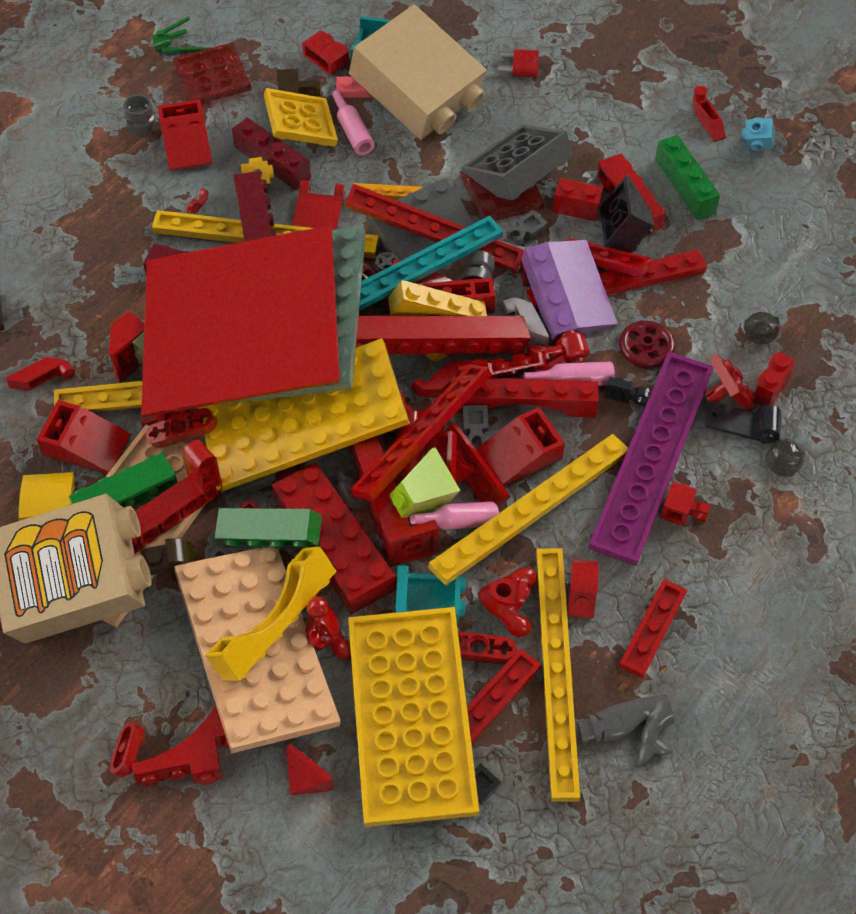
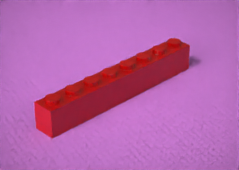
[356,316,531,355]

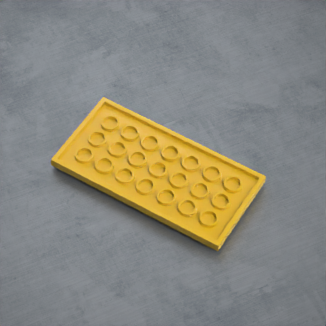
[198,338,410,492]
[348,607,479,827]

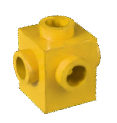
[240,157,274,184]

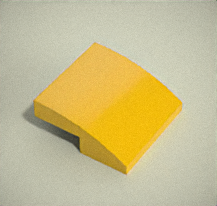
[19,472,75,521]

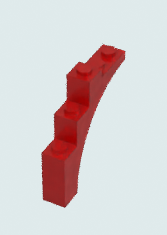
[132,705,229,786]

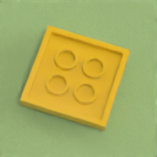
[263,88,338,147]

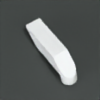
[502,298,549,345]

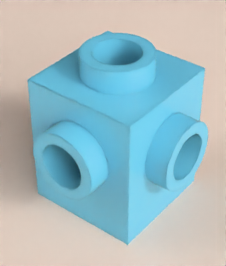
[742,117,775,151]

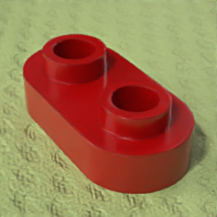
[110,721,145,778]

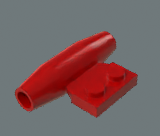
[394,410,457,487]

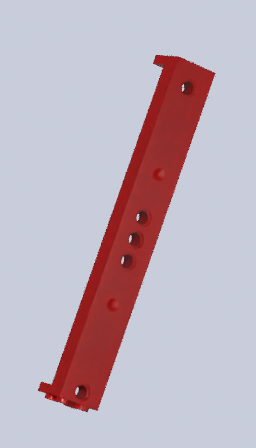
[347,436,439,567]

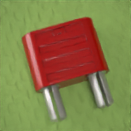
[498,49,539,78]

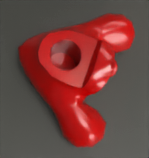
[477,567,538,637]
[303,595,351,660]

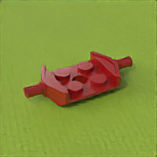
[457,345,563,378]

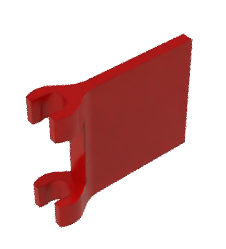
[292,179,346,230]

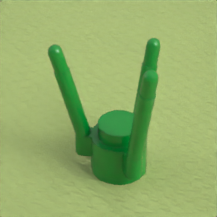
[151,17,205,54]

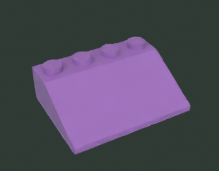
[521,240,617,343]

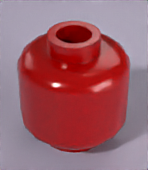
[556,330,590,363]

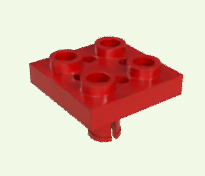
[704,354,757,411]

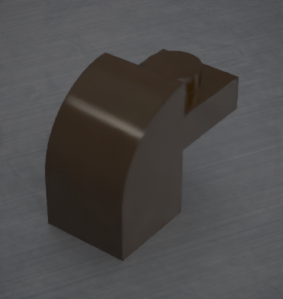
[277,69,321,97]
[140,538,197,581]

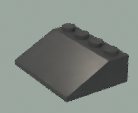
[461,124,573,200]
[368,178,473,261]

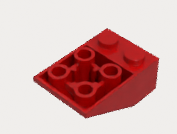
[157,99,213,171]
[36,400,131,474]
[476,407,565,487]

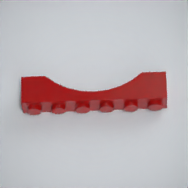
[451,377,599,418]

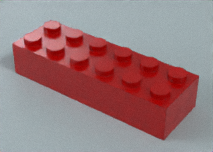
[272,462,396,615]

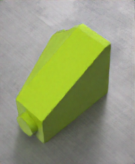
[389,448,460,517]

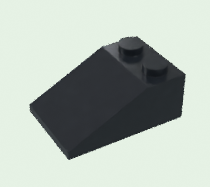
[600,176,654,253]

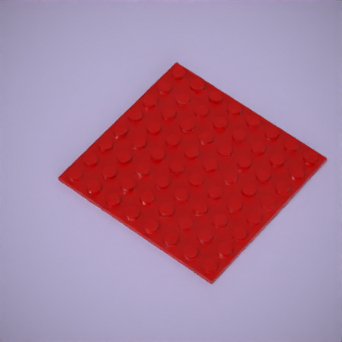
[141,225,340,417]

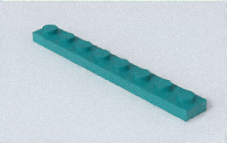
[359,216,504,311]

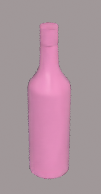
[332,90,375,155]
[523,361,615,386]
[410,502,499,530]

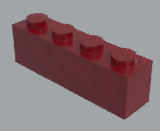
[232,117,311,191]
[233,171,276,242]

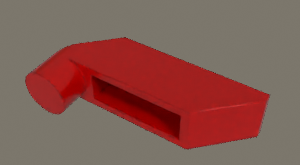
[692,86,726,142]
[5,357,75,391]
[411,360,472,398]

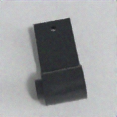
[705,401,782,444]

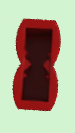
[302,30,349,75]
[753,352,795,406]

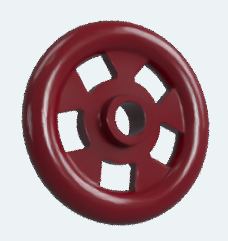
[619,321,675,368]

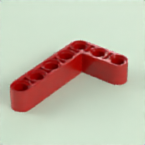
[131,439,222,554]

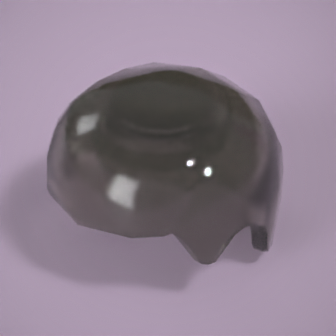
[744,311,780,345]
[765,438,805,477]

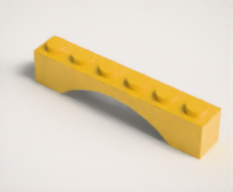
[205,547,336,681]

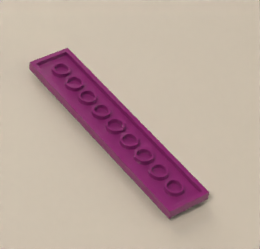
[588,352,714,566]

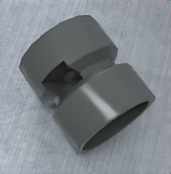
[123,94,156,136]
[461,250,495,280]

